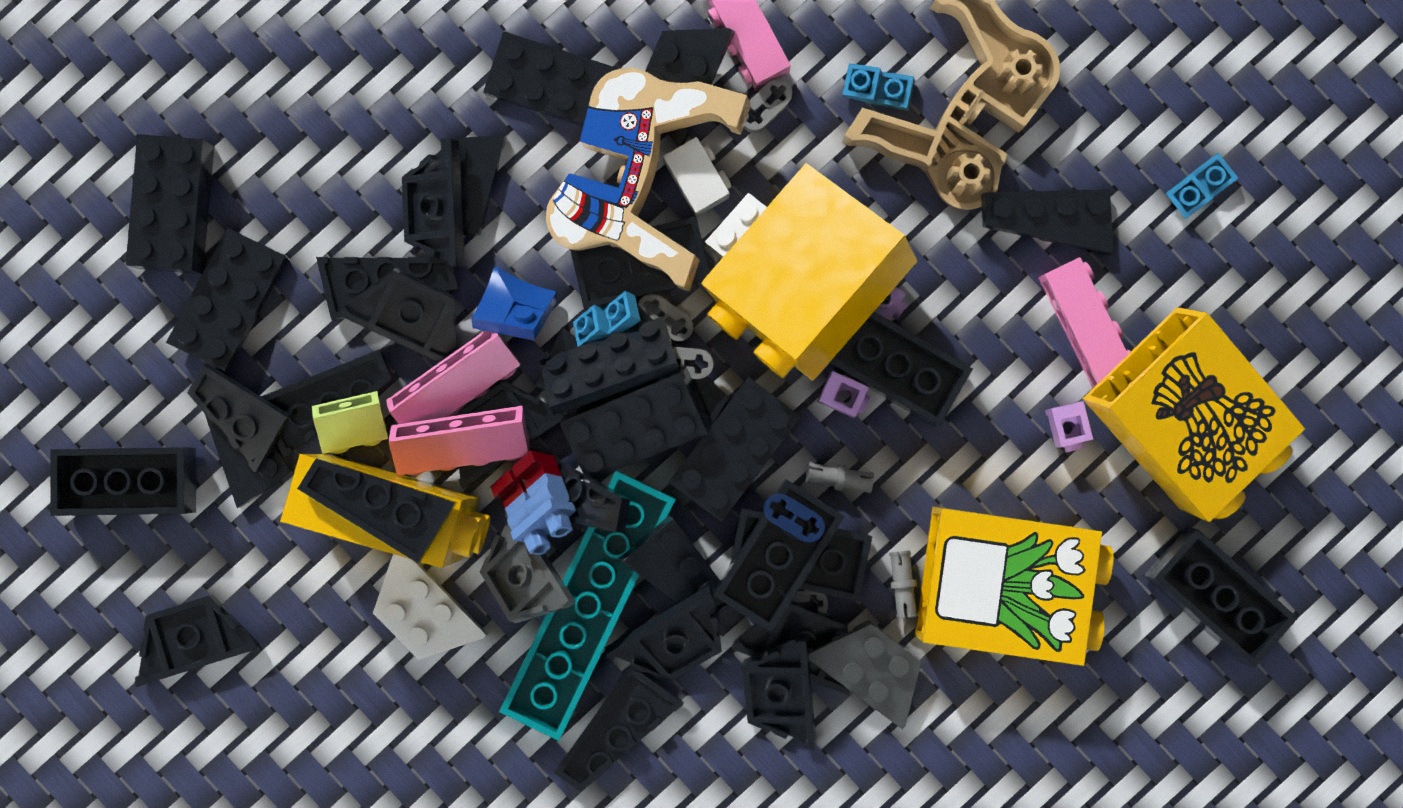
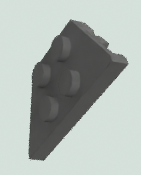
[480,511,576,623]
[808,620,921,730]

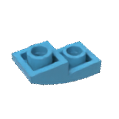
[842,63,915,111]
[1165,153,1238,219]
[573,291,640,347]

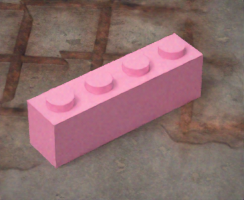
[707,0,791,91]
[1039,257,1131,388]
[386,331,520,424]
[388,406,530,476]

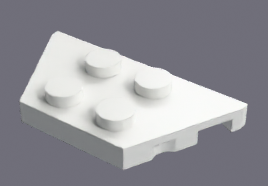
[373,554,488,660]

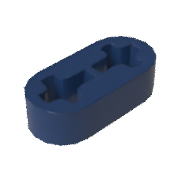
[763,493,825,542]

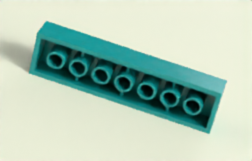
[499,470,676,741]

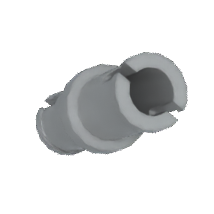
[805,462,874,493]
[889,551,918,618]

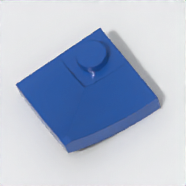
[471,267,557,340]

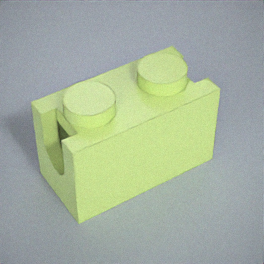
[312,391,388,454]

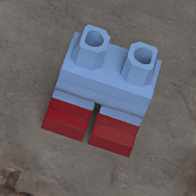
[490,450,576,555]

